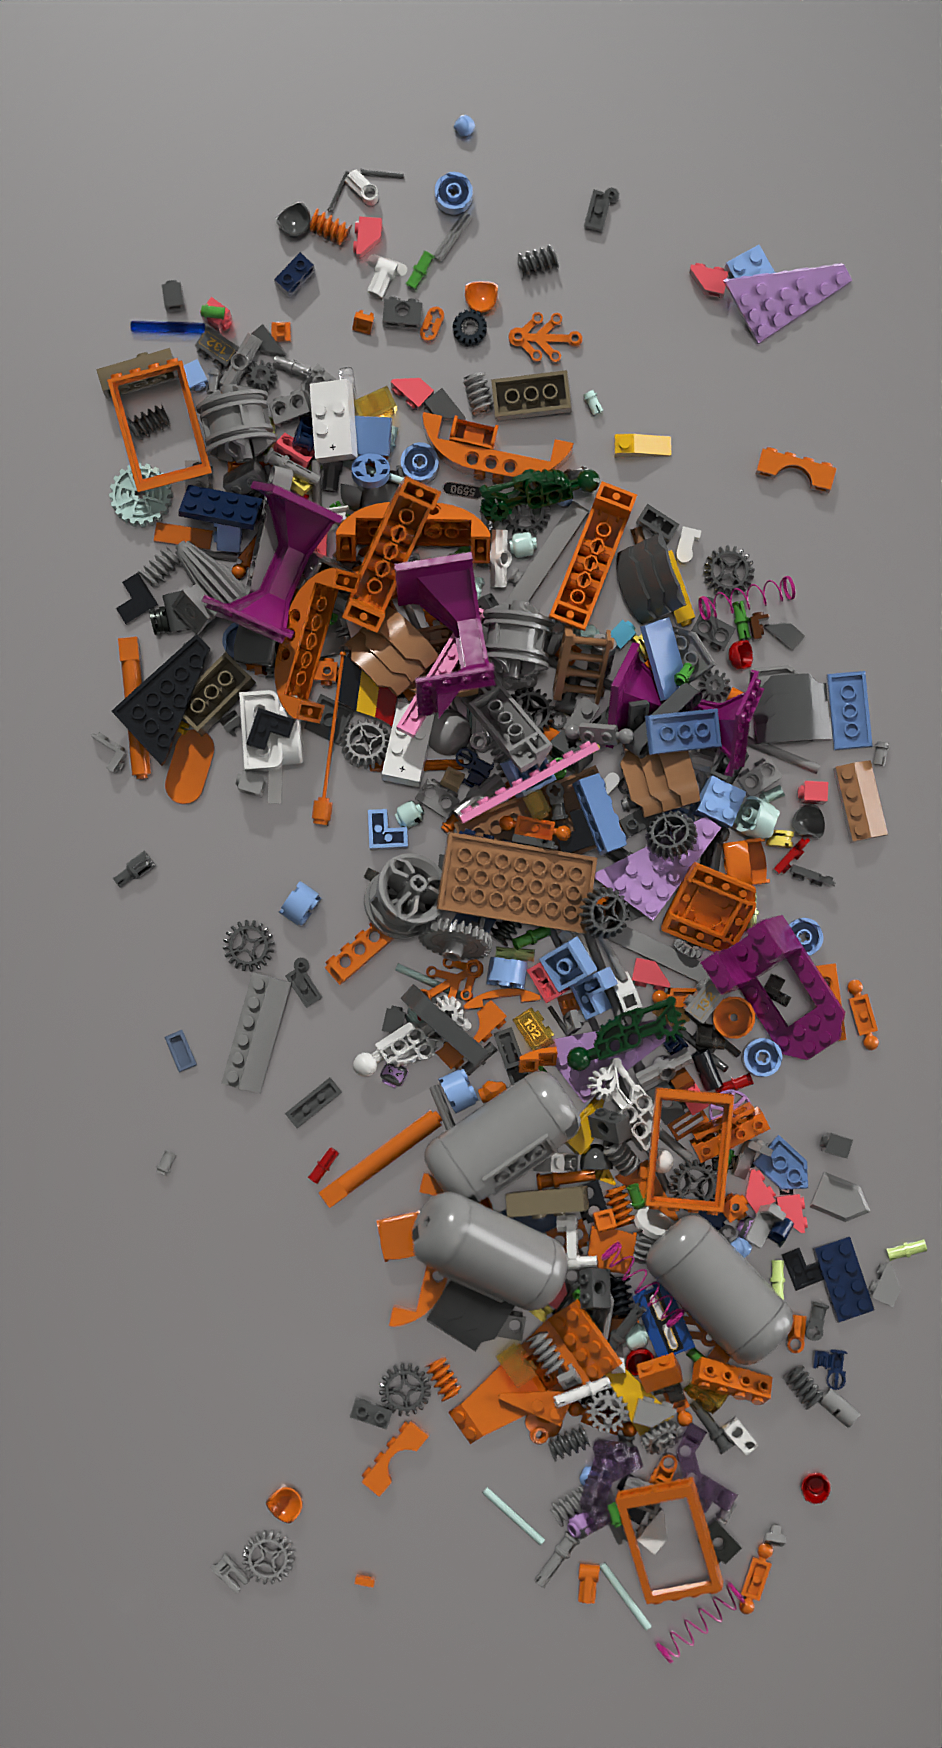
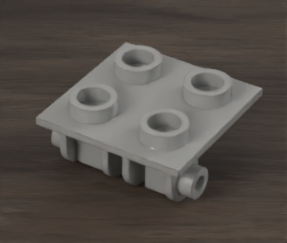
[320,612,351,657]

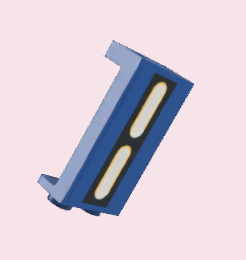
[632,1281,695,1358]

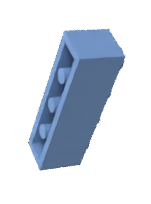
[572,773,627,856]

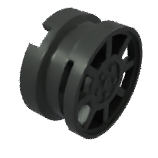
[149,606,170,635]

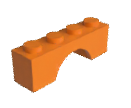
[755,447,837,493]
[435,1000,507,1070]
[361,1420,429,1497]

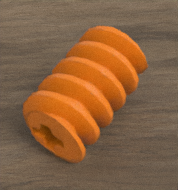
[310,208,352,246]
[604,1185,635,1228]
[425,1357,461,1402]

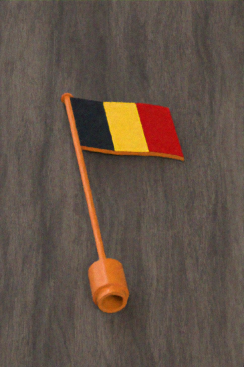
[312,651,397,825]

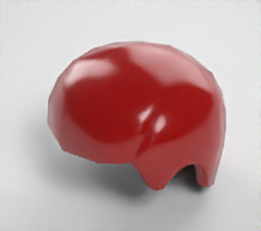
[728,640,753,670]
[626,1348,655,1376]
[801,1472,831,1504]

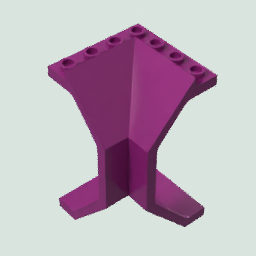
[202,481,343,644]
[394,552,495,719]
[606,642,765,777]

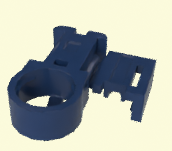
[455,747,494,788]
[813,1349,847,1390]

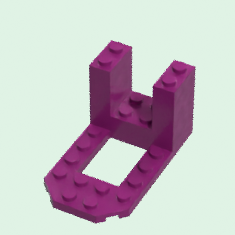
[700,915,846,1060]

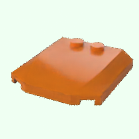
[661,862,756,952]

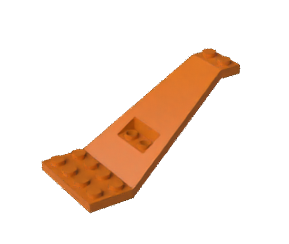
[448,1299,622,1444]

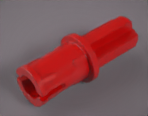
[715,1073,754,1094]
[308,1148,339,1184]

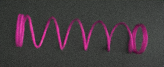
[698,575,796,620]
[601,1242,686,1328]
[655,1582,745,1664]

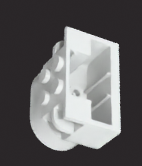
[239,690,303,772]

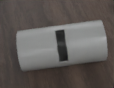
[818,1388,860,1428]

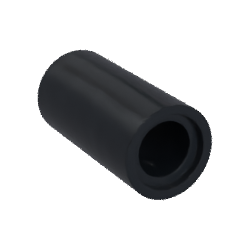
[691,1048,723,1091]

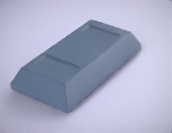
[165,1030,197,1072]

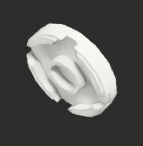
[634,1207,672,1239]

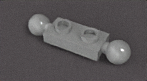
[565,722,634,746]

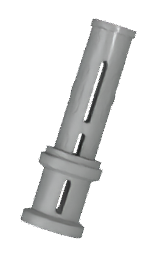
[263,447,321,487]
[534,1532,580,1588]

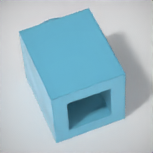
[611,619,637,651]

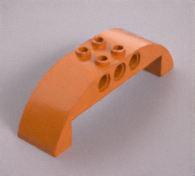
[422,412,574,484]
[342,476,442,633]
[549,481,637,631]
[336,502,490,563]
[274,568,361,724]
[389,1172,448,1327]

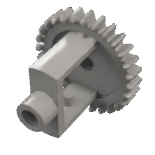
[418,912,492,961]

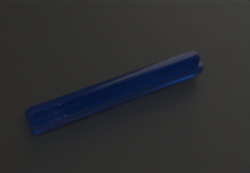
[130,320,206,334]

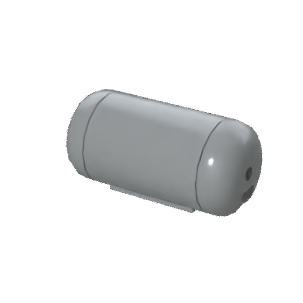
[424,1071,581,1203]
[412,1191,568,1311]
[646,1214,793,1365]

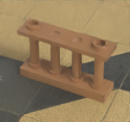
[553,625,614,704]

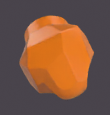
[478,1081,507,1104]

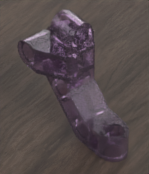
[676,1423,738,1513]
[580,1439,643,1532]

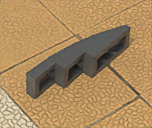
[494,1027,528,1086]

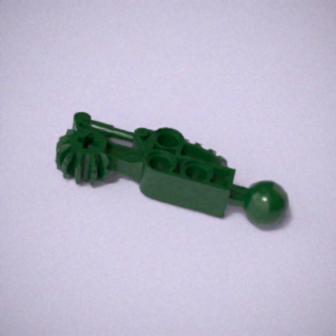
[479,469,600,523]
[567,996,687,1071]

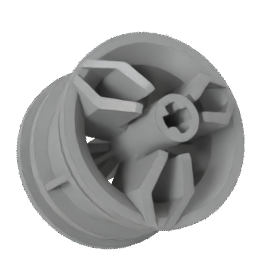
[196,384,277,463]
[483,600,556,679]
[364,854,443,939]

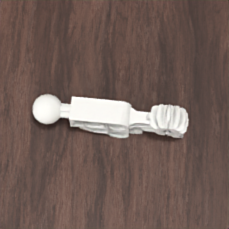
[353,995,472,1077]
[587,1058,674,1174]

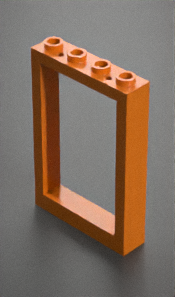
[107,358,212,492]
[644,1087,734,1215]
[616,1477,724,1605]

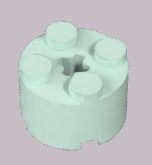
[734,796,780,839]

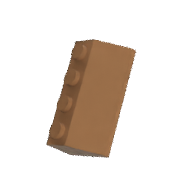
[833,760,888,843]

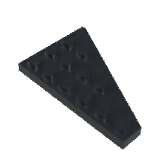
[112,634,210,766]

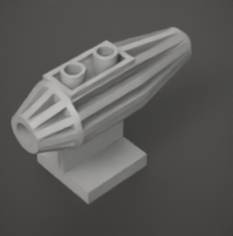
[171,540,246,634]

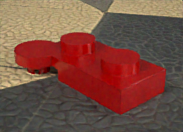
[772,838,810,875]

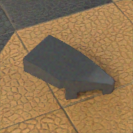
[251,324,286,356]
[763,622,805,650]

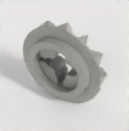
[674,938,703,959]

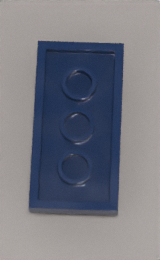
[178,485,263,530]
[813,1236,874,1323]

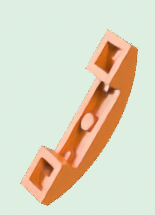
[463,988,541,1010]

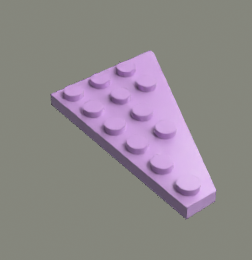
[723,263,852,343]
[594,816,721,921]
[539,1019,672,1103]

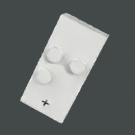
[309,379,358,463]
[382,702,436,788]

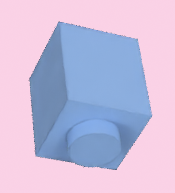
[184,359,208,391]

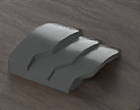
[617,533,686,624]
[753,673,833,745]
[426,1280,515,1352]

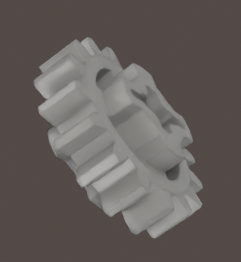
[586,1391,629,1433]
[641,1420,683,1455]

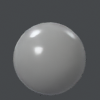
[429,710,471,756]

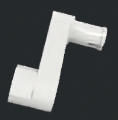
[557,1214,598,1270]

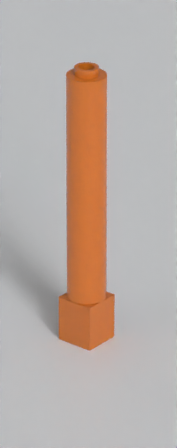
[118,636,151,779]
[319,1110,443,1208]

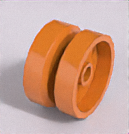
[712,997,755,1039]

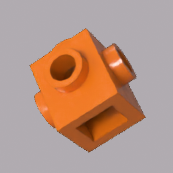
[313,658,339,686]
[722,1192,749,1223]

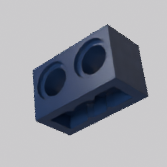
[274,252,315,297]

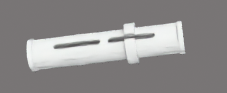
[553,1376,611,1409]

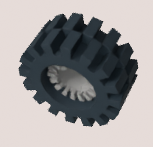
[453,309,487,346]

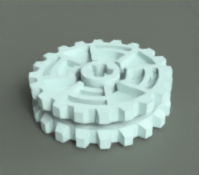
[109,463,173,527]

